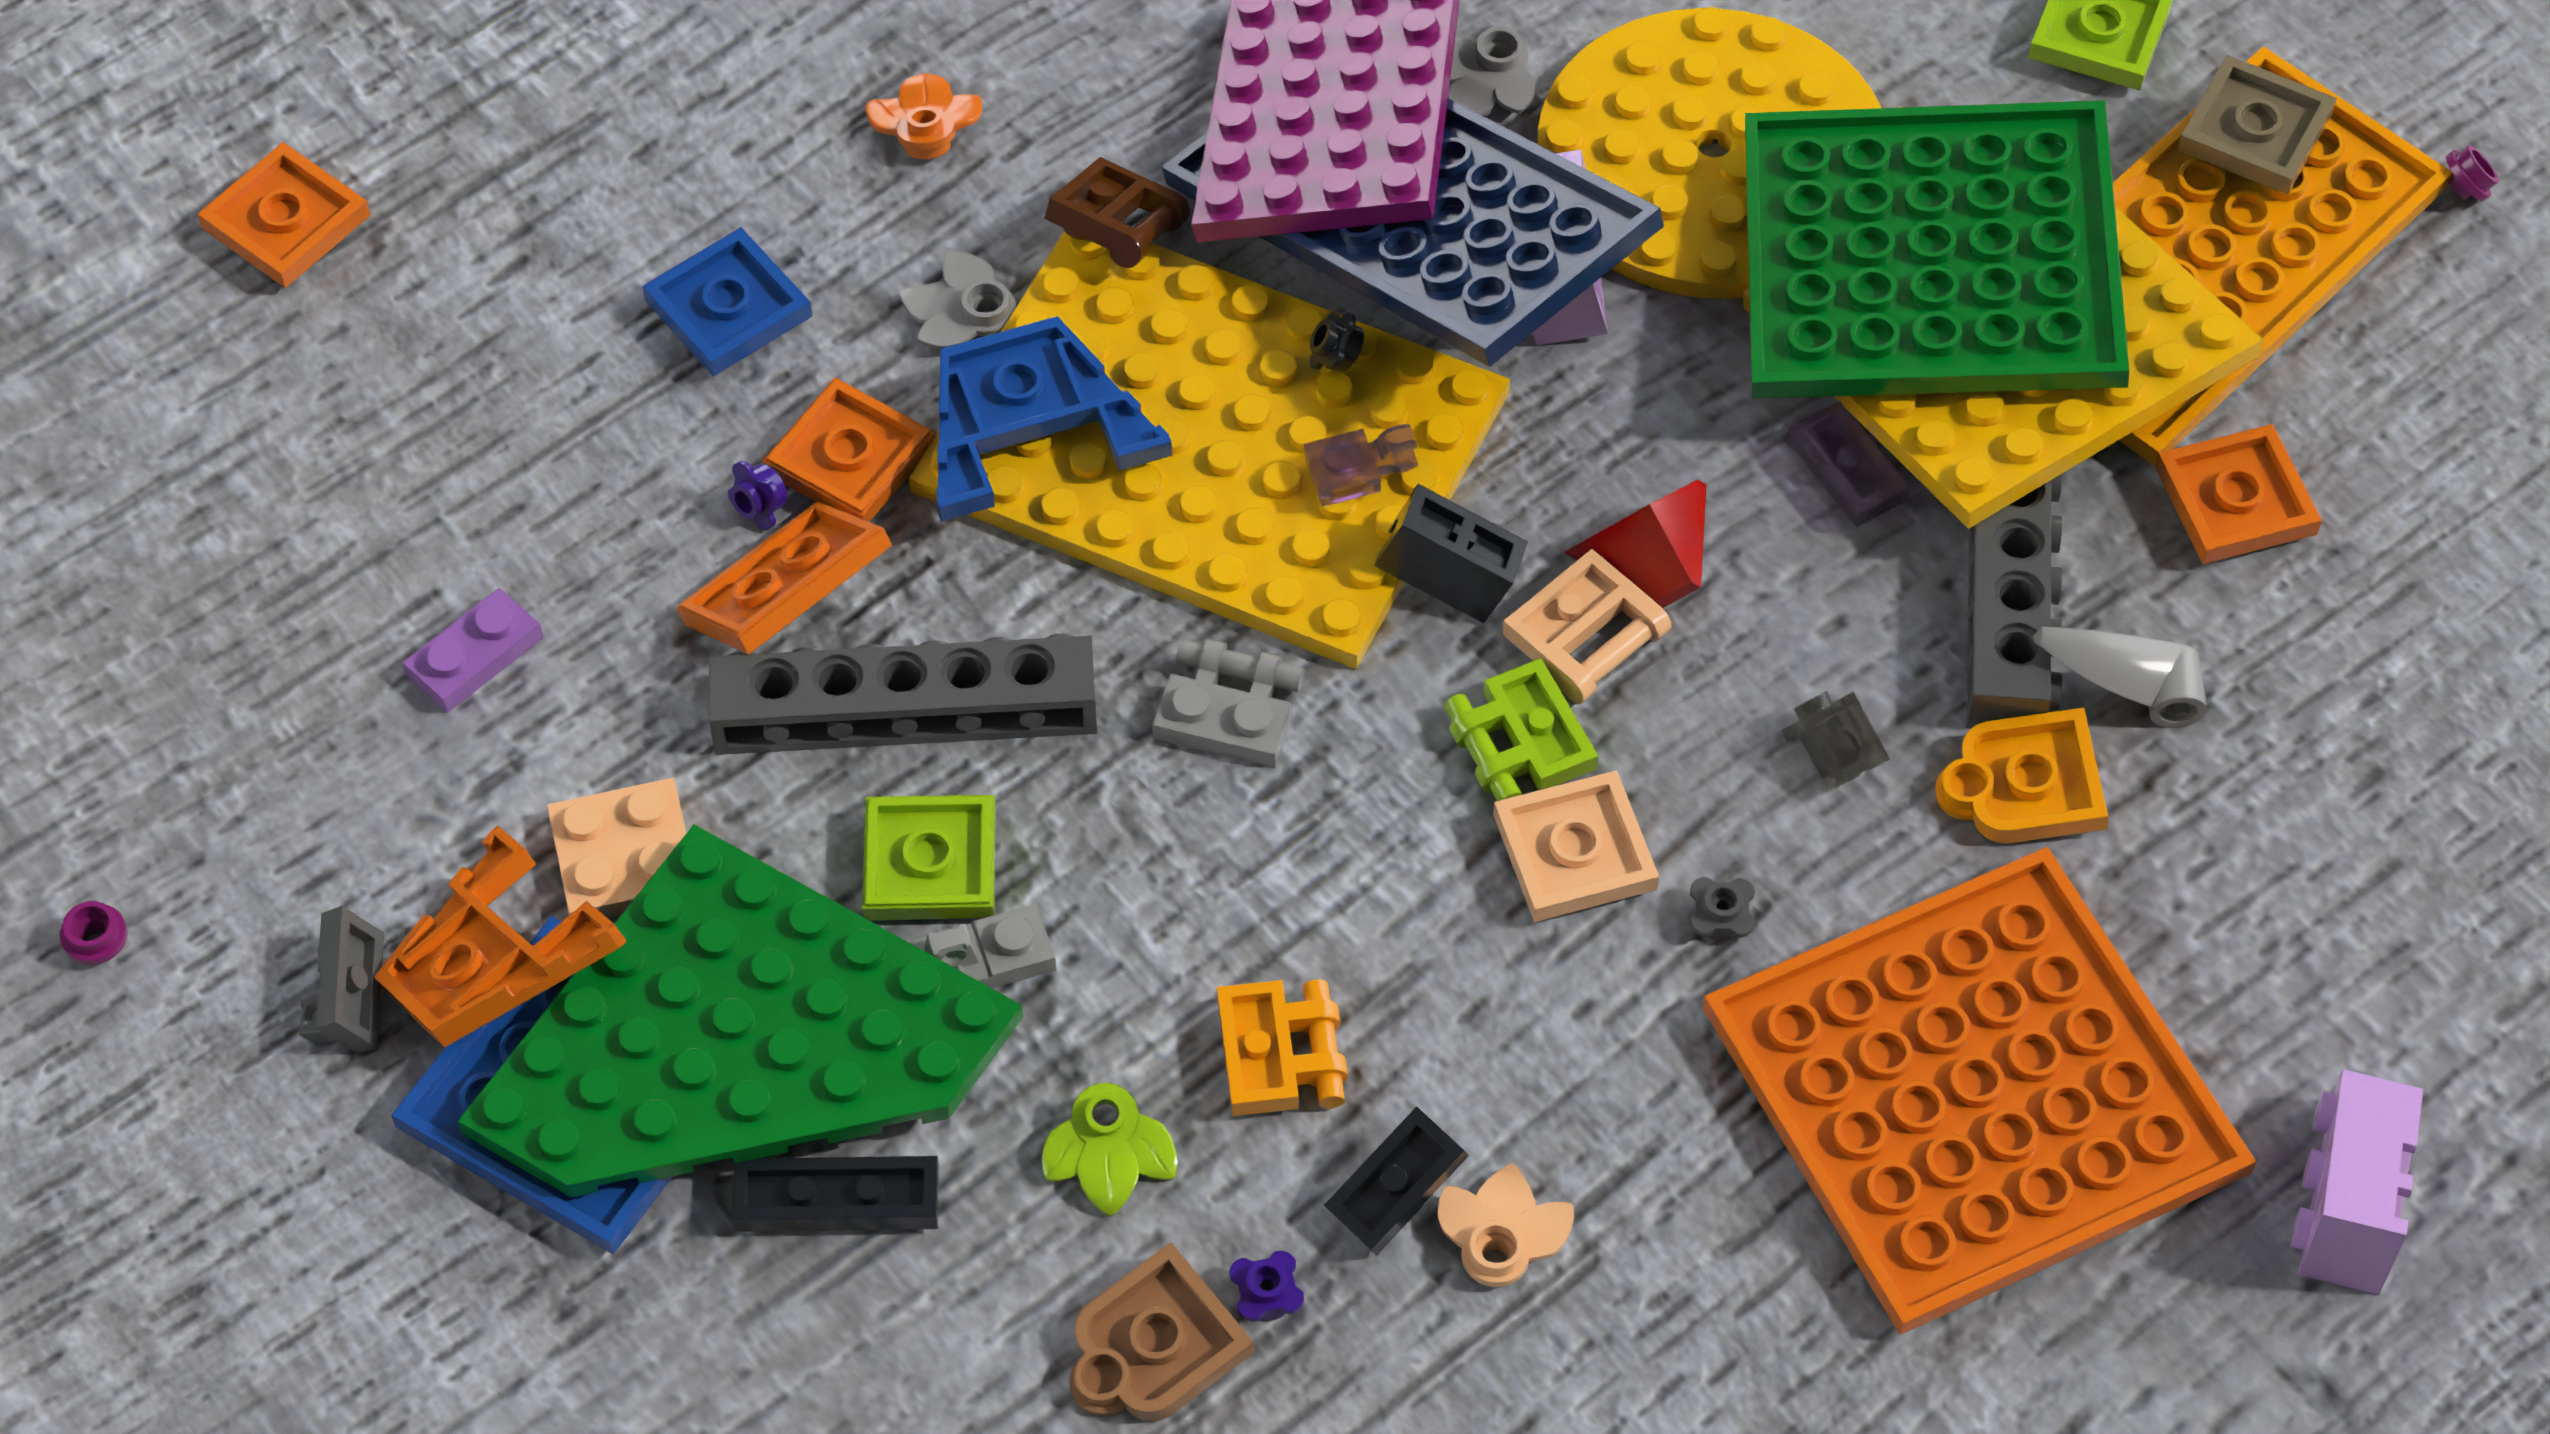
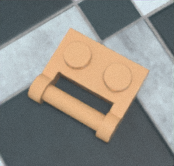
[1502,549,1672,704]

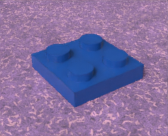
[642,227,812,377]

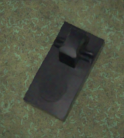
[1324,1106,1469,1256]

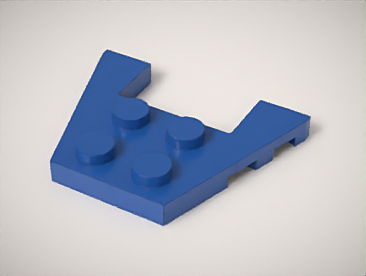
[937,316,1172,522]

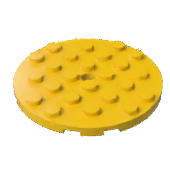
[1537,7,1881,299]

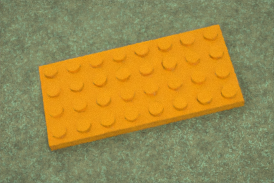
[2113,46,2453,466]

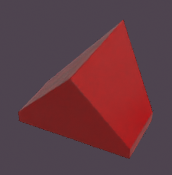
[1564,479,1707,608]

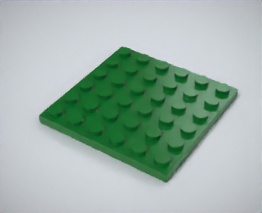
[1745,100,2129,399]

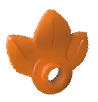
[865,73,983,159]

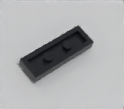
[731,1156,939,1232]

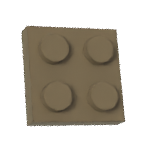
[2177,55,2337,195]

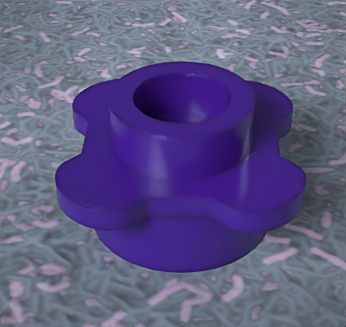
[728,461,787,530]
[1229,1251,1304,1322]

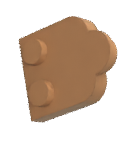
[1069,1242,1256,1421]

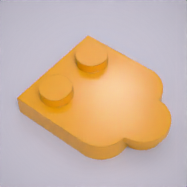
[1935,707,2108,844]

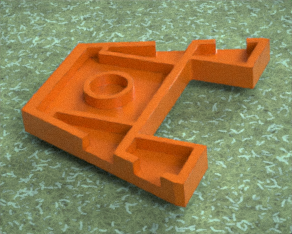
[374,825,627,1048]

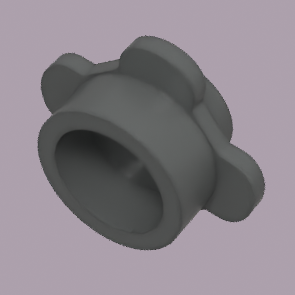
[1690,877,1755,941]

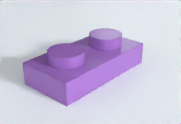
[403,587,544,713]

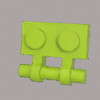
[1444,658,1599,801]

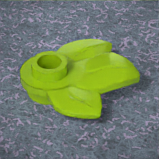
[1042,1082,1177,1217]

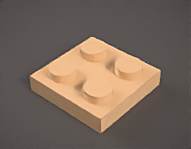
[1493,770,1659,922]
[547,777,686,918]

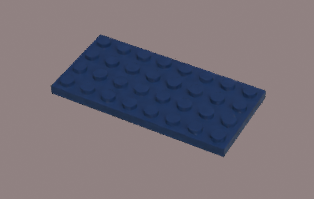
[1161,98,1664,367]

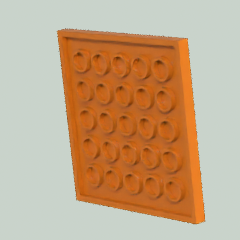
[1702,846,2257,1335]

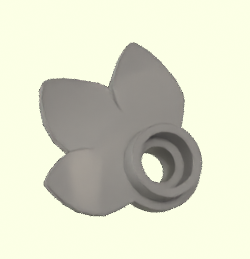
[1448,27,1536,117]
[900,250,1017,349]

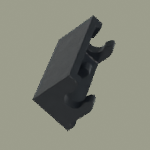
[1374,484,1528,623]

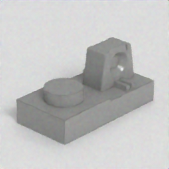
[911,904,1056,988]

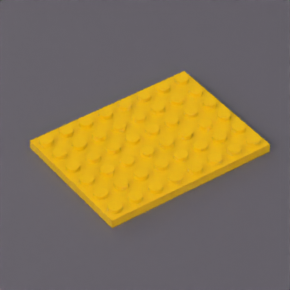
[909,231,1510,670]

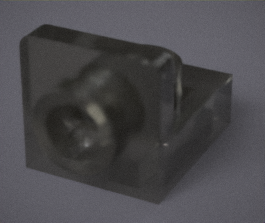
[1781,691,1890,792]

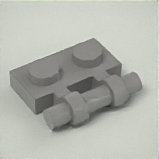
[1152,639,1304,768]

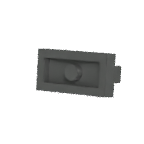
[299,906,384,1054]

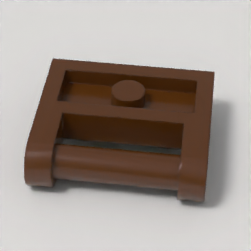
[1044,157,1190,268]

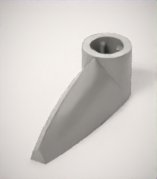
[2032,626,2207,728]

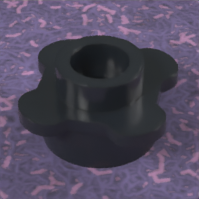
[1310,312,1364,372]

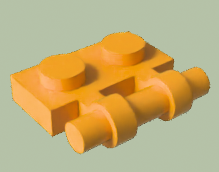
[1217,980,1348,1116]

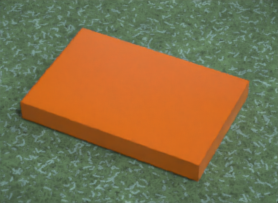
[676,502,892,655]

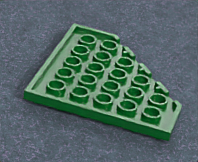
[458,824,1023,1198]

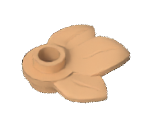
[1437,1164,1574,1287]

